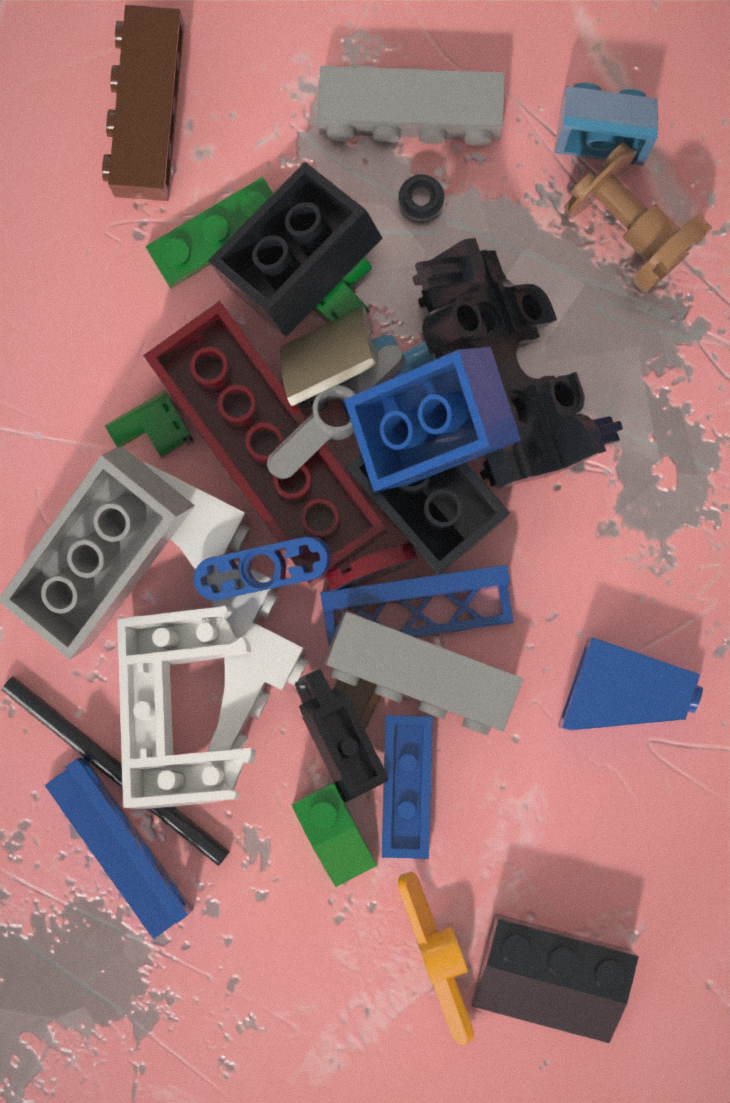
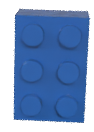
[344,347,521,492]

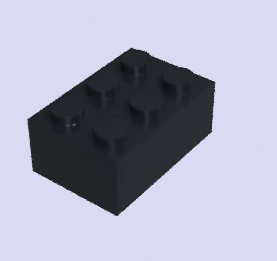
[208,162,383,337]

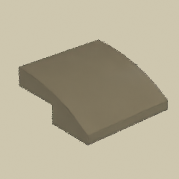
[280,306,378,406]

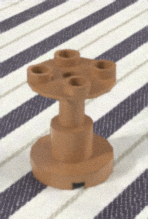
[564,142,712,294]

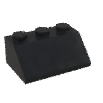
[345,454,510,575]
[471,913,639,1043]

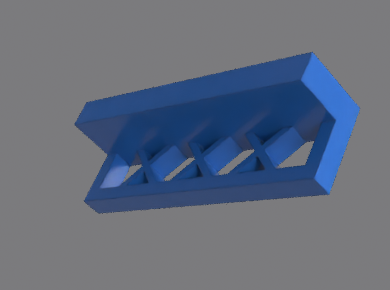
[320,565,513,646]
[44,758,193,939]

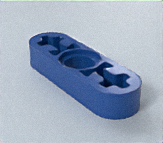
[194,536,332,600]

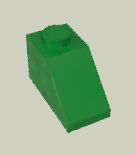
[291,782,377,887]

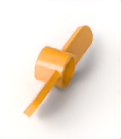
[398,871,474,1046]

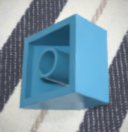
[554,83,658,166]

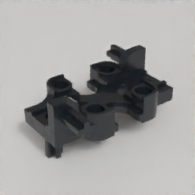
[412,238,623,489]

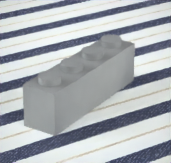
[318,66,505,146]
[323,611,523,736]

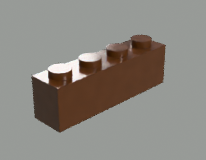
[102,5,184,201]

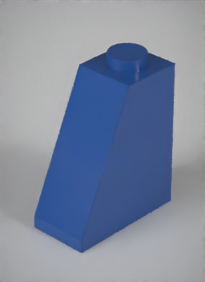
[558,637,703,730]

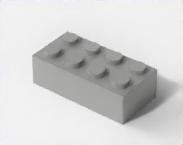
[0,446,195,660]

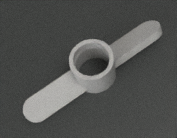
[267,345,405,479]

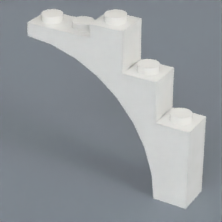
[144,463,308,752]

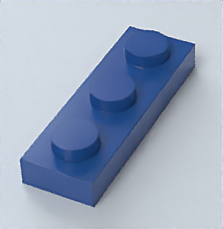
[381,715,433,859]

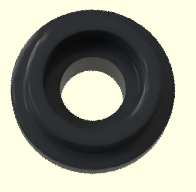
[399,174,444,221]

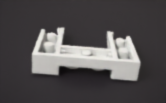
[117,606,256,809]

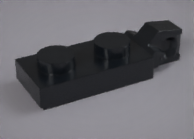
[295,668,389,803]

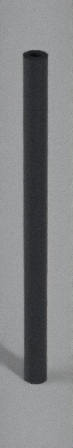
[1,676,230,866]

